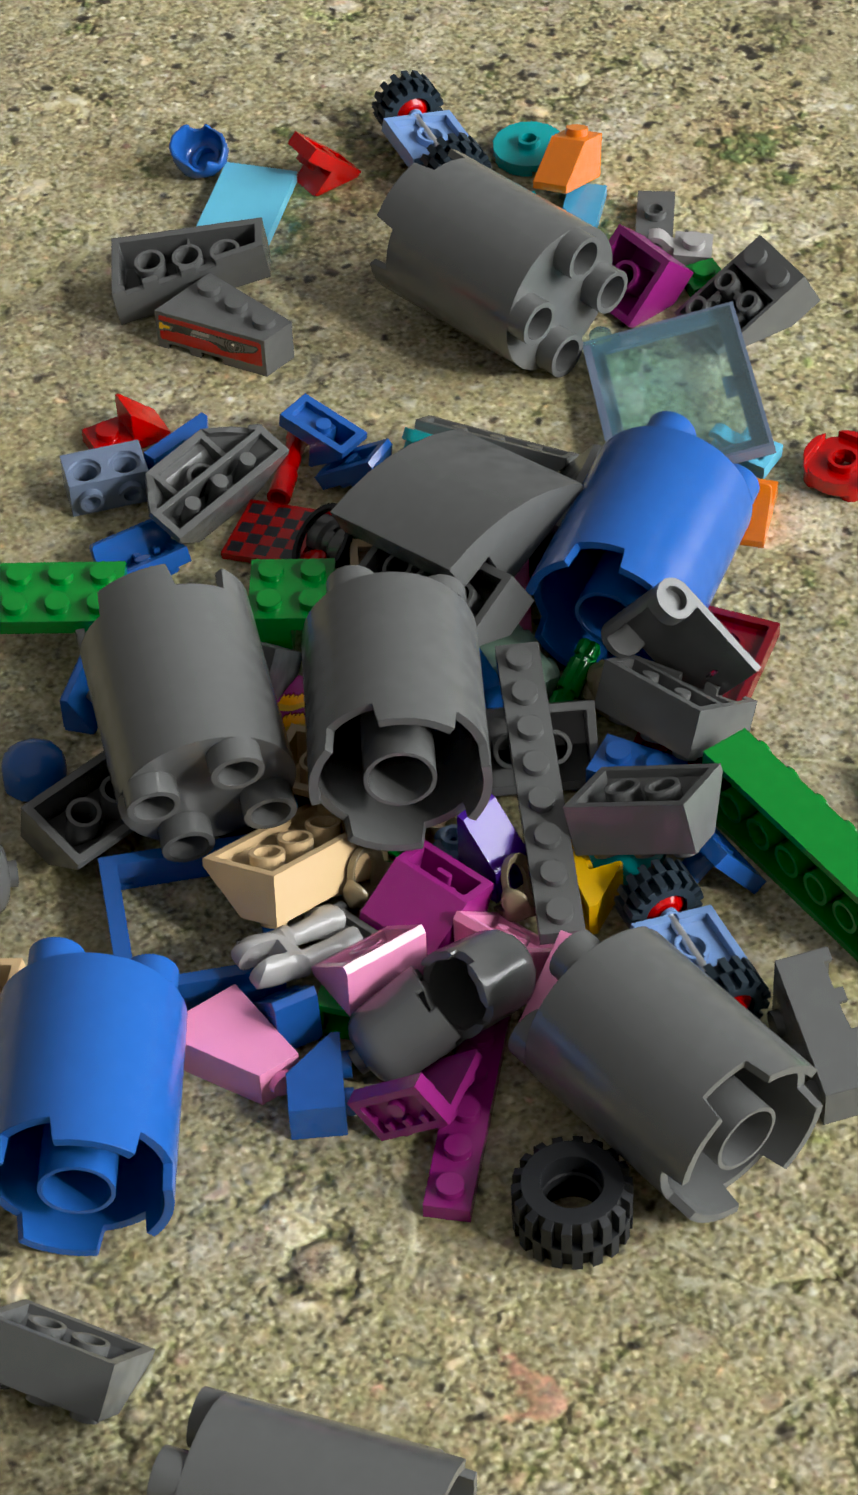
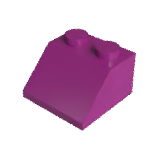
[609,224,694,328]

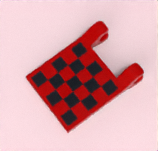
[221,499,332,563]

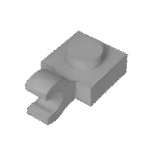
[648,228,713,265]

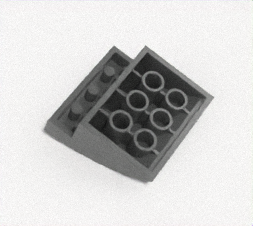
[330,429,584,587]

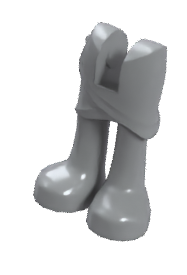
[231,904,363,990]

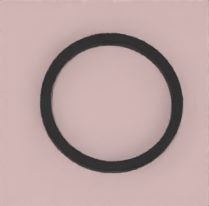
[292,503,353,569]

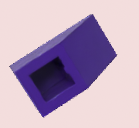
[457,794,526,904]

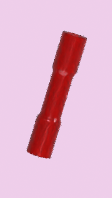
[267,431,308,505]

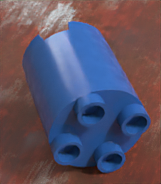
[526,411,760,667]
[0,937,188,1256]

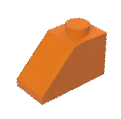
[533,124,602,194]

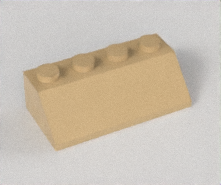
[202,802,388,929]

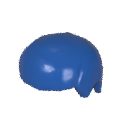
[169,124,229,179]
[1,737,67,802]

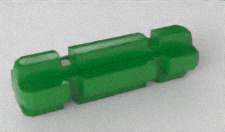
[548,638,600,703]

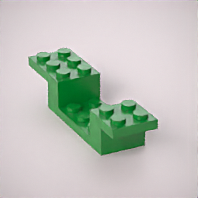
[0,558,336,650]

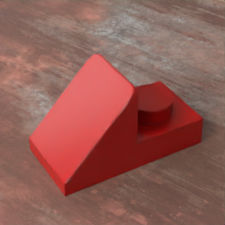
[288,131,361,196]
[82,393,171,450]

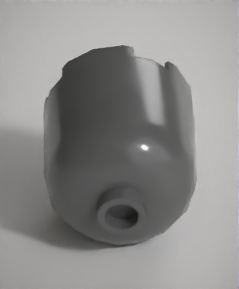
[418,929,536,1039]
[347,965,467,1082]

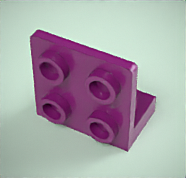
[347,1049,483,1141]

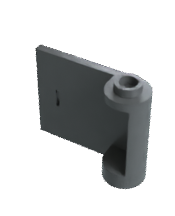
[601,578,761,696]

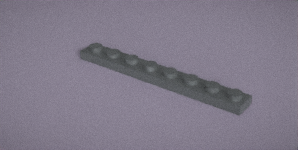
[495,641,586,945]

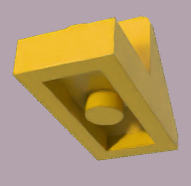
[571,840,623,935]

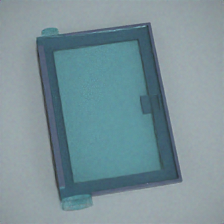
[583,301,776,464]

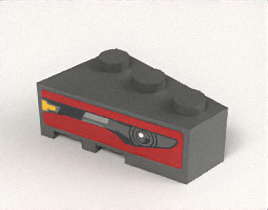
[154,273,294,377]

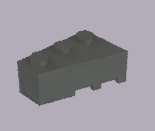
[595,655,758,762]
[767,946,858,1125]

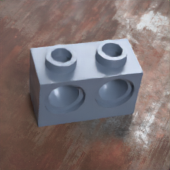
[60,440,148,517]

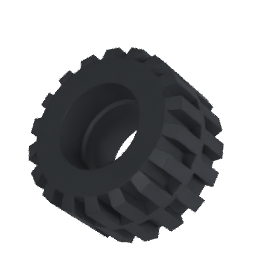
[511,1136,634,1270]

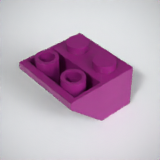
[359,839,494,956]

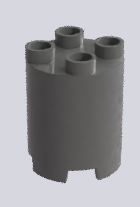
[370,149,628,377]
[75,564,297,862]
[301,565,493,851]
[508,926,823,1223]
[147,1386,477,1495]

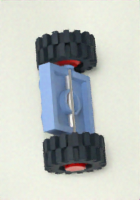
[372,70,492,170]
[614,858,771,1020]

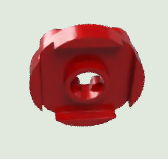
[803,430,858,502]

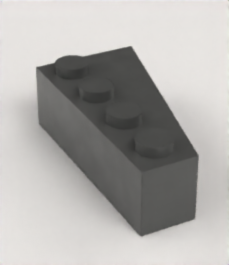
[111,217,271,325]

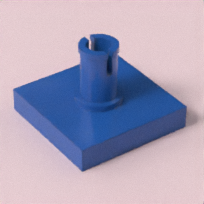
[682,827,767,894]

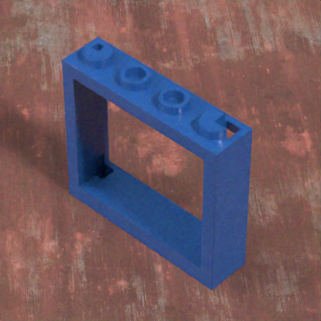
[98,834,287,1011]

